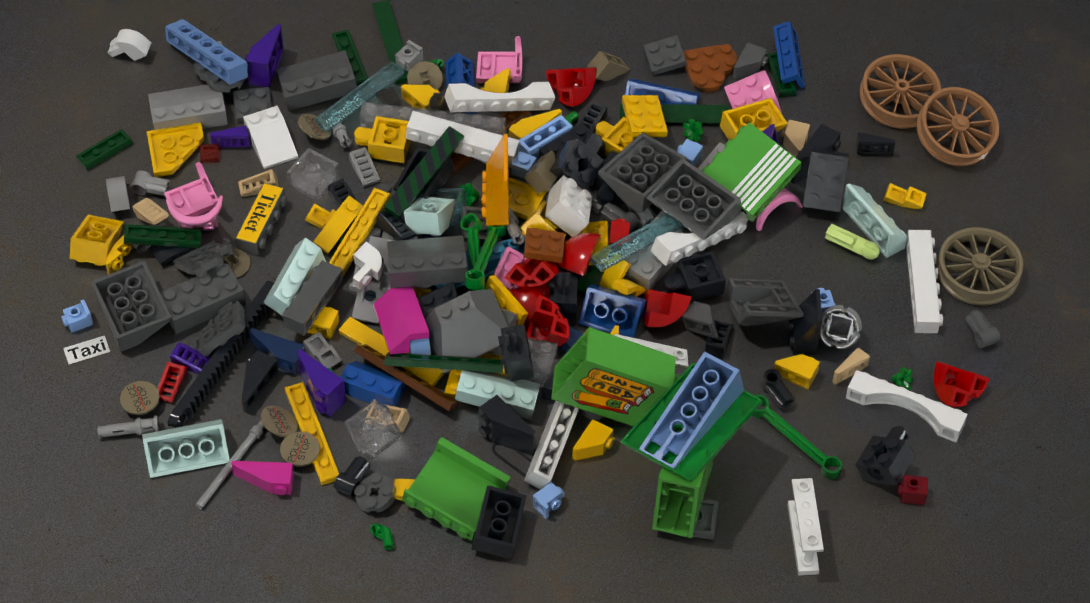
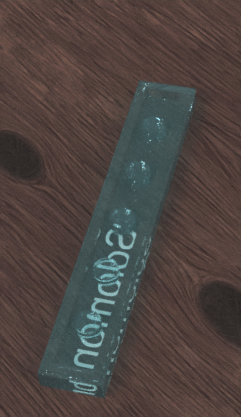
[315,61,405,132]
[590,214,684,272]

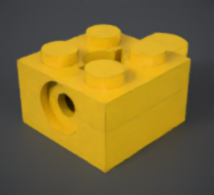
[354,116,411,163]
[596,117,653,156]

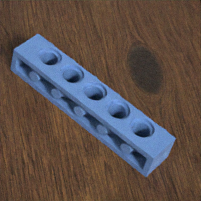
[165,19,248,85]

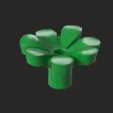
[683,119,703,142]
[459,183,480,207]
[891,367,913,391]

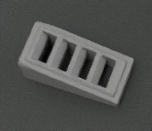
[349,147,380,187]

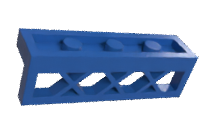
[773,21,805,88]
[446,53,476,119]
[625,78,700,104]

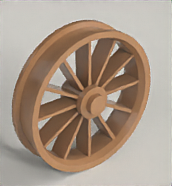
[859,54,941,129]
[916,87,999,166]

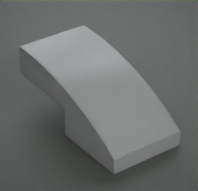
[303,331,342,368]

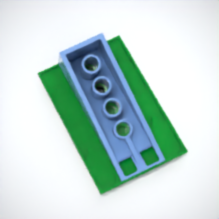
[620,351,762,483]

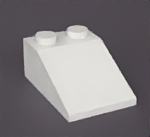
[243,106,298,169]

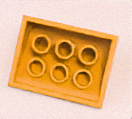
[482,134,509,226]

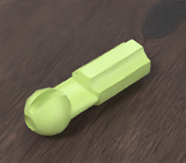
[825,224,880,260]

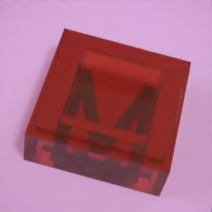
[200,144,219,163]

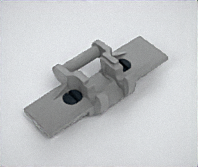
[349,236,396,324]

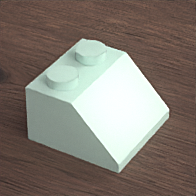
[404,197,455,236]

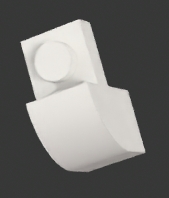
[108,29,151,61]
[353,242,383,290]

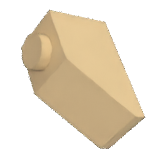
[781,120,810,157]

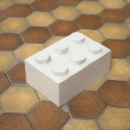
[545,175,593,237]

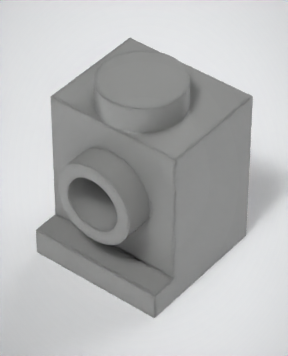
[395,40,423,72]

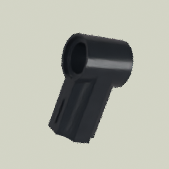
[761,369,795,409]
[334,456,370,497]

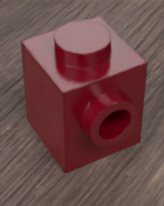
[897,475,928,505]

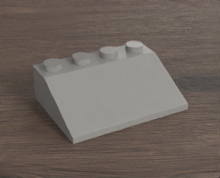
[148,84,228,130]

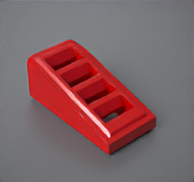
[157,361,188,403]

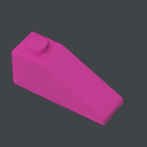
[231,461,294,495]

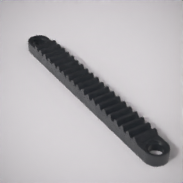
[168,280,274,428]

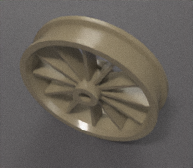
[937,227,1023,305]

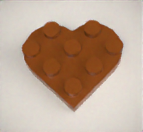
[683,44,737,92]

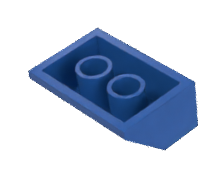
[578,284,647,338]
[340,361,408,407]

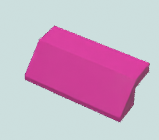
[373,286,429,355]

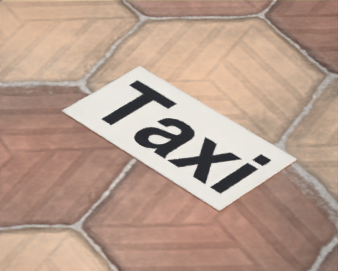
[63,335,110,365]

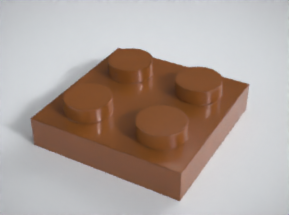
[523,228,565,263]

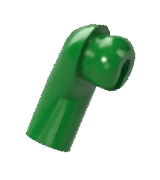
[370,523,394,550]

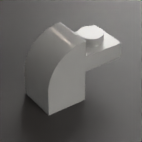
[106,176,130,212]

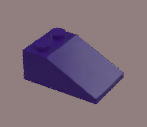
[245,24,284,88]
[297,349,346,417]

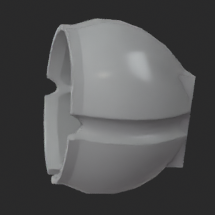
[820,305,862,349]

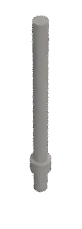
[195,420,265,509]

